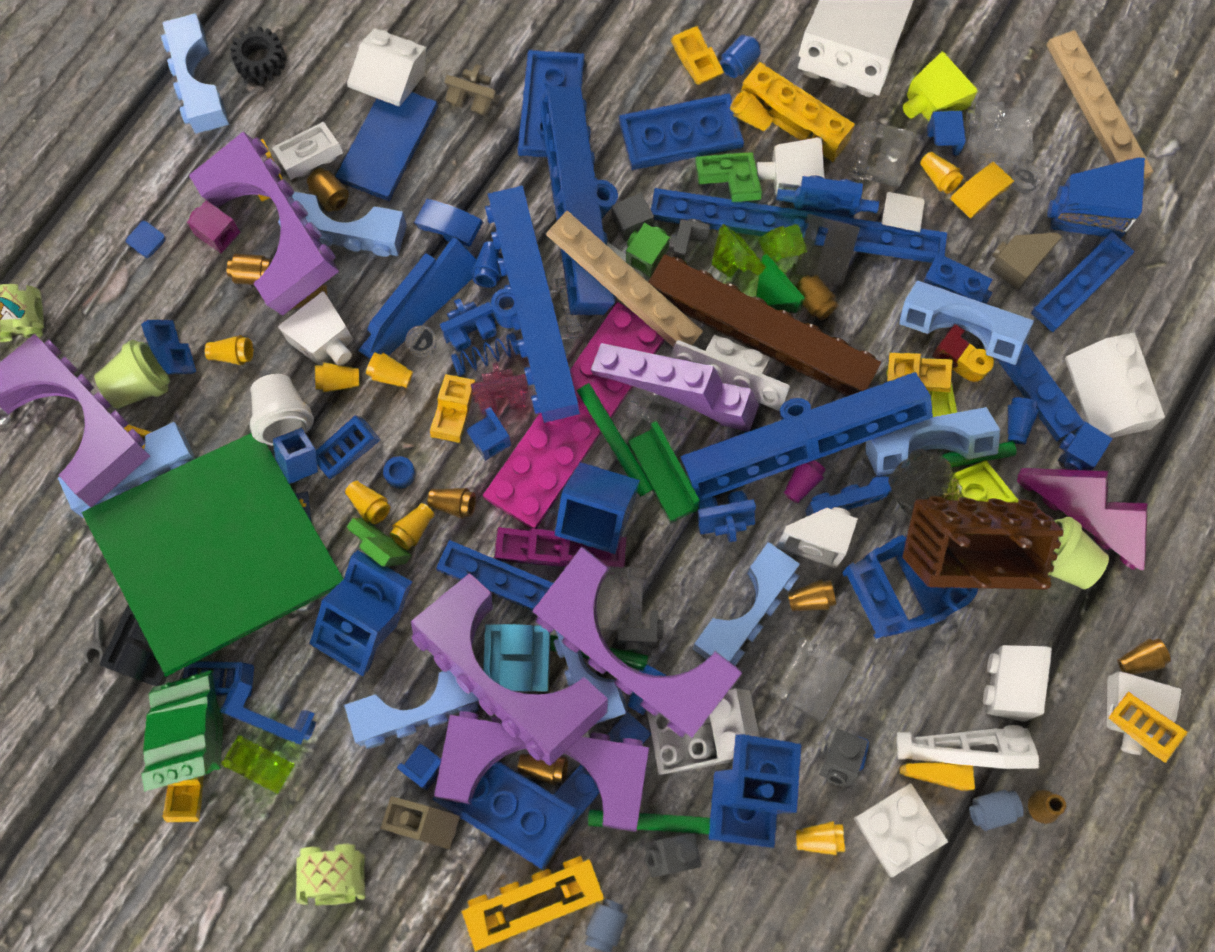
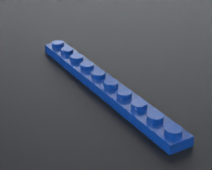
[651,188,947,263]

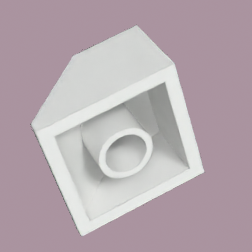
[347,28,426,106]
[777,507,858,569]
[983,645,1052,722]

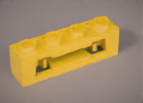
[741,62,855,162]
[461,856,604,951]

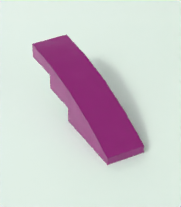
[493,527,626,569]

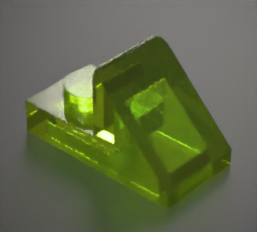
[712,223,766,277]
[758,224,807,264]
[221,734,295,794]

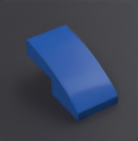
[414,198,483,247]
[141,320,197,375]

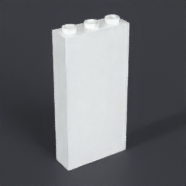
[798,0,914,84]

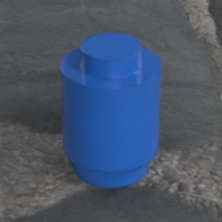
[719,35,761,78]

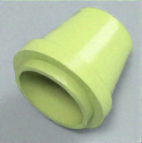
[94,339,170,409]
[1048,517,1109,589]

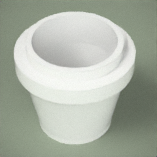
[249,374,314,446]

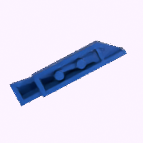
[359,237,476,359]

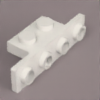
[671,335,790,411]

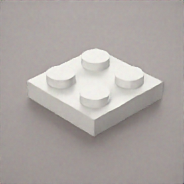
[272,122,343,180]
[854,783,948,877]

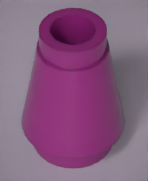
[783,460,826,504]

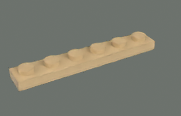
[1046,30,1154,179]
[546,211,703,348]

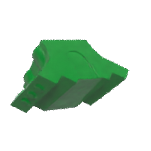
[141,670,224,792]

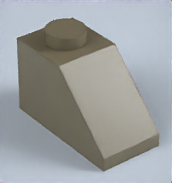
[990,233,1062,290]
[380,796,460,849]

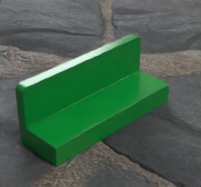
[628,421,700,524]

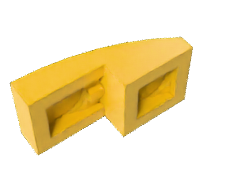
[671,26,724,85]
[950,161,1014,218]
[887,353,953,393]
[430,374,475,443]
[162,775,204,822]

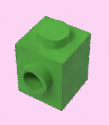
[626,223,670,277]

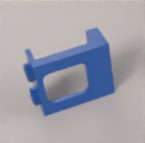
[219,681,316,745]

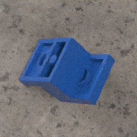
[309,550,412,676]
[709,734,801,848]

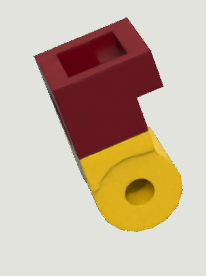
[932,324,994,382]

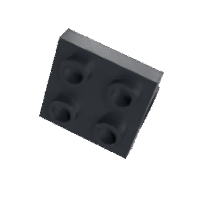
[99,605,168,687]

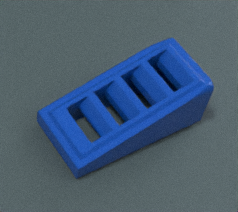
[316,415,381,479]
[183,661,254,697]

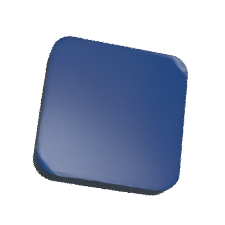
[126,221,166,258]

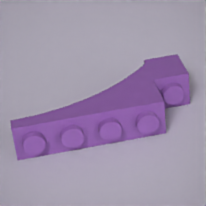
[591,343,759,432]

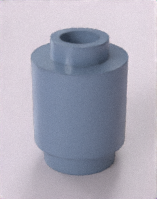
[969,789,1024,831]
[585,898,628,952]

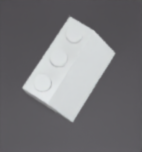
[798,52,896,97]
[1065,332,1165,438]

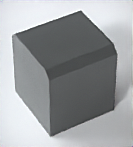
[612,193,654,241]

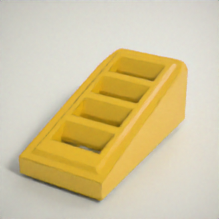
[1108,691,1188,763]
[899,763,975,791]

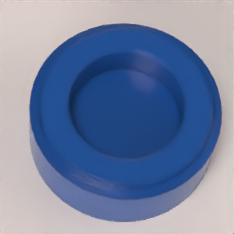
[383,456,416,489]

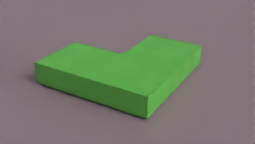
[695,152,762,202]
[347,518,412,566]

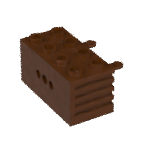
[902,496,1064,590]

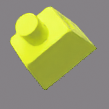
[903,52,978,121]

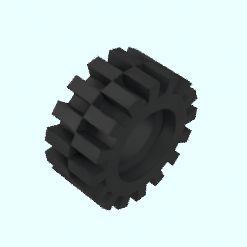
[230,26,286,84]

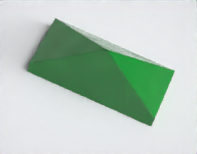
[756,254,805,313]

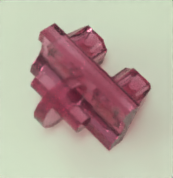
[471,362,529,415]

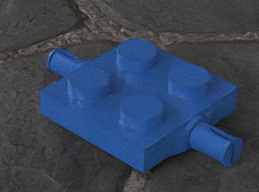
[776,175,879,218]

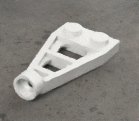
[897,725,1039,769]

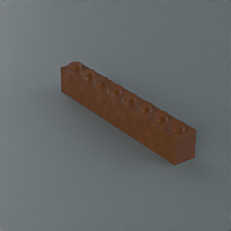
[648,254,881,396]

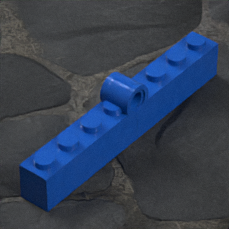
[539,85,618,315]
[485,185,580,423]
[680,372,933,501]

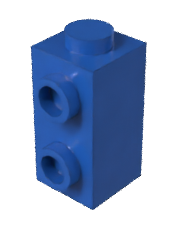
[923,253,993,304]

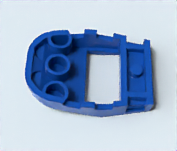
[842,535,979,639]

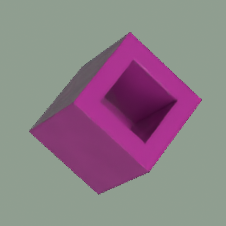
[186,200,240,254]

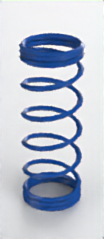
[451,332,520,377]

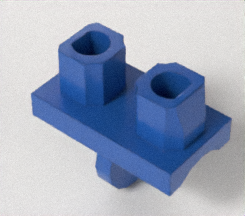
[439,298,497,352]
[698,490,756,542]

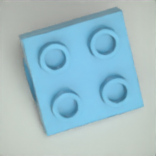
[483,624,551,692]

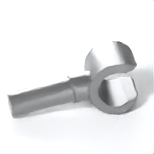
[84,618,107,663]

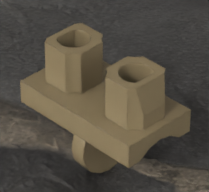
[444,64,501,117]

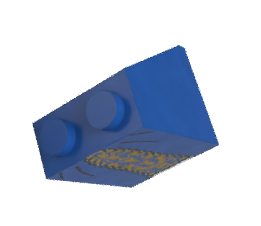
[1047,157,1145,239]

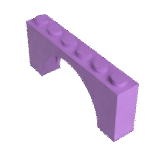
[189,132,339,315]
[0,334,150,507]
[532,547,742,738]
[411,573,608,766]
[434,711,649,832]

